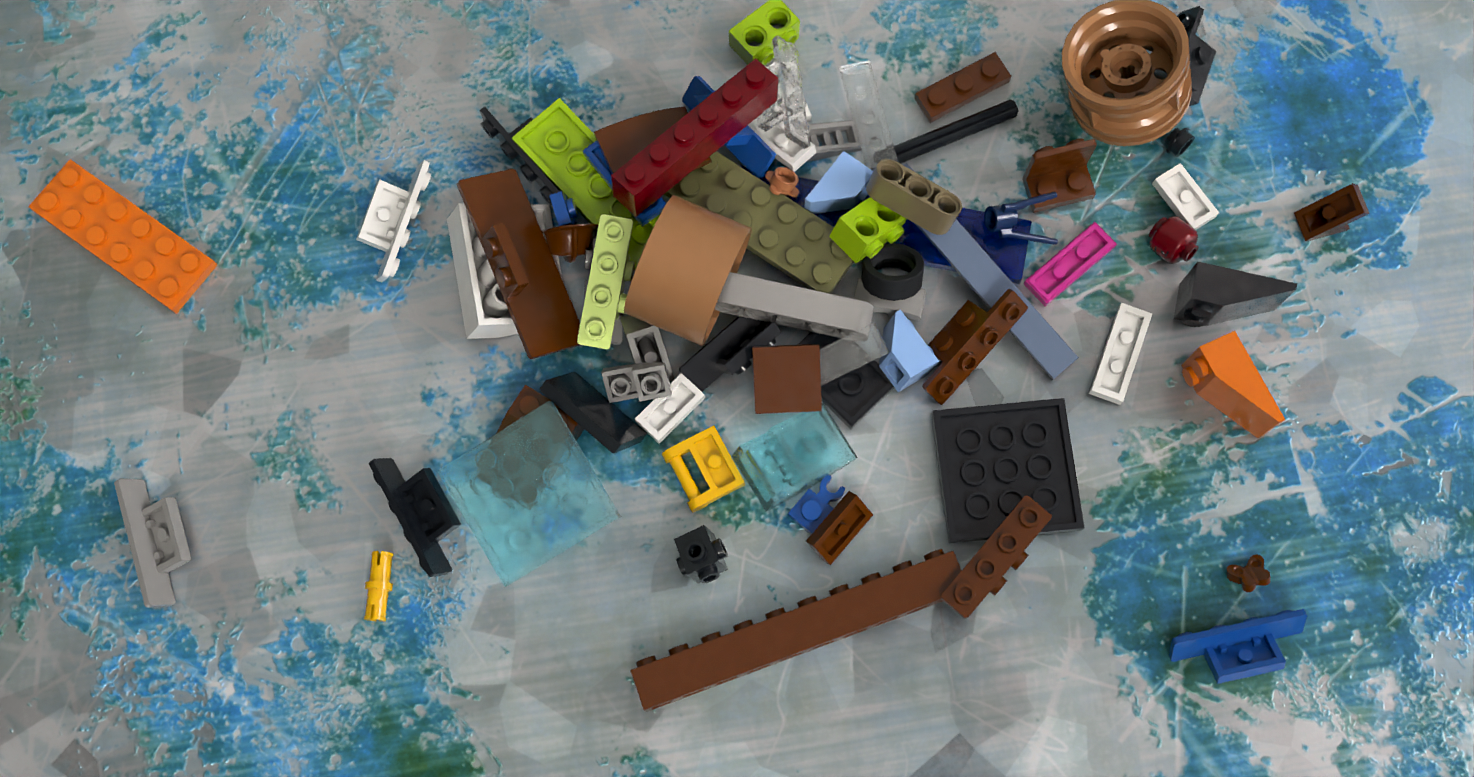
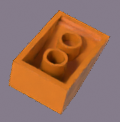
[1181,331,1286,438]

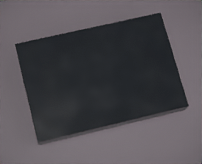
[798,332,895,429]
[540,371,647,454]

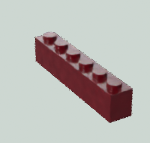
[611,58,779,217]

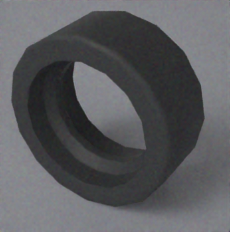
[861,243,925,301]

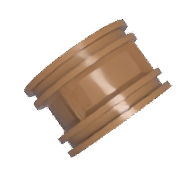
[1062,0,1192,146]

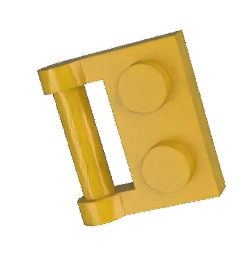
[661,425,745,513]

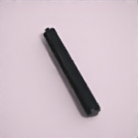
[873,100,1019,167]

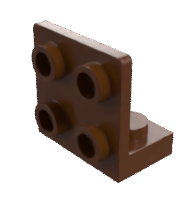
[1022,138,1097,213]

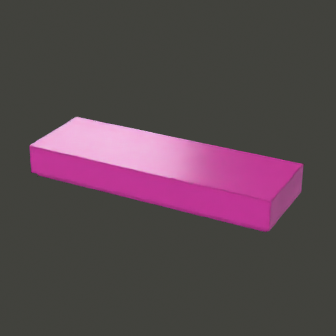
[1024,222,1117,307]

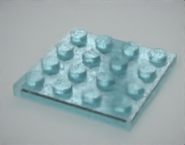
[437,401,621,587]

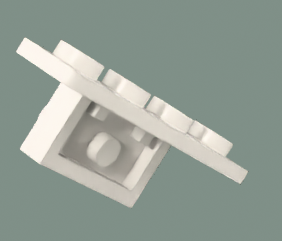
[356,160,431,283]

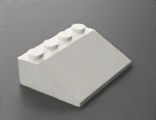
[447,203,563,339]

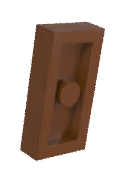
[806,491,873,565]

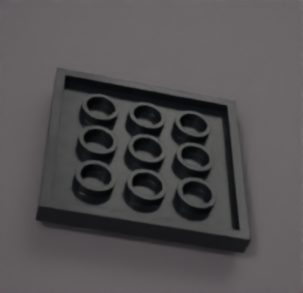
[931,398,1085,543]

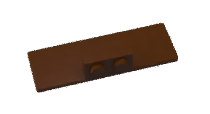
[457,169,580,359]

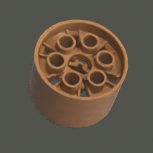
[624,195,752,346]

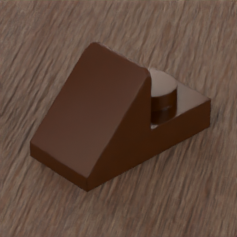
[1294,183,1370,241]

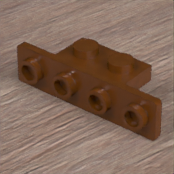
[922,289,1028,405]
[940,495,1052,619]

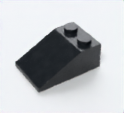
[1173,262,1297,327]

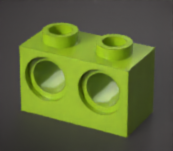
[729,0,800,66]
[829,197,907,263]

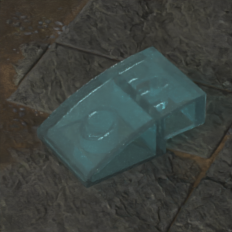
[732,403,858,512]

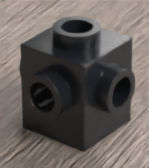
[674,525,728,584]

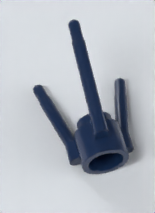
[984,192,1058,245]

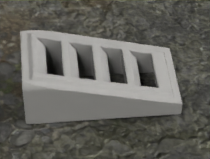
[795,120,863,162]

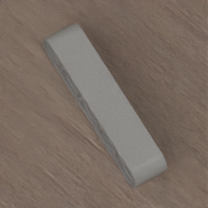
[715,272,874,341]

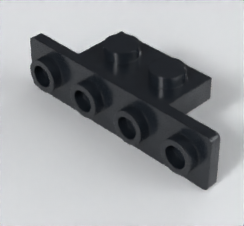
[1177,6,1216,106]
[480,107,560,205]
[679,316,781,392]
[369,458,461,577]

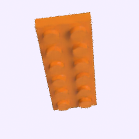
[28,159,218,314]

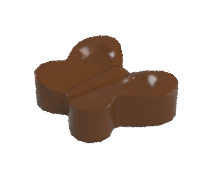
[1226,554,1270,592]

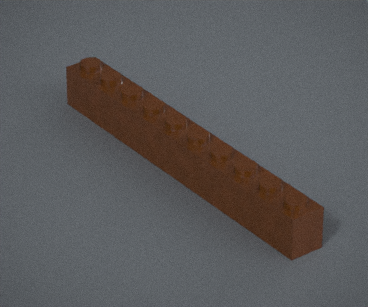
[630,549,962,712]

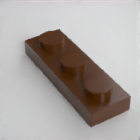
[914,52,1011,123]

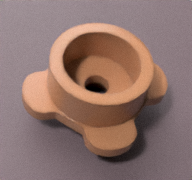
[765,167,799,197]

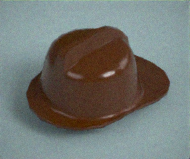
[542,224,599,263]

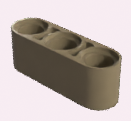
[866,159,962,235]

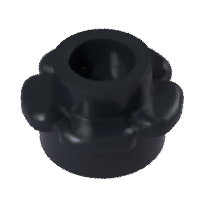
[1165,127,1195,157]

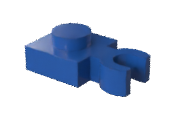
[549,191,578,226]
[788,475,845,535]

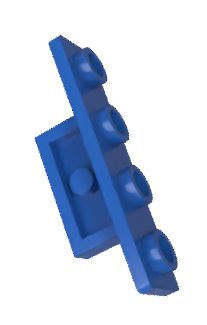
[682,76,776,178]
[1169,609,1308,684]

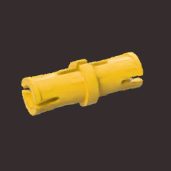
[364,551,394,622]

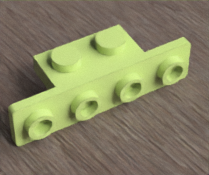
[577,214,634,350]

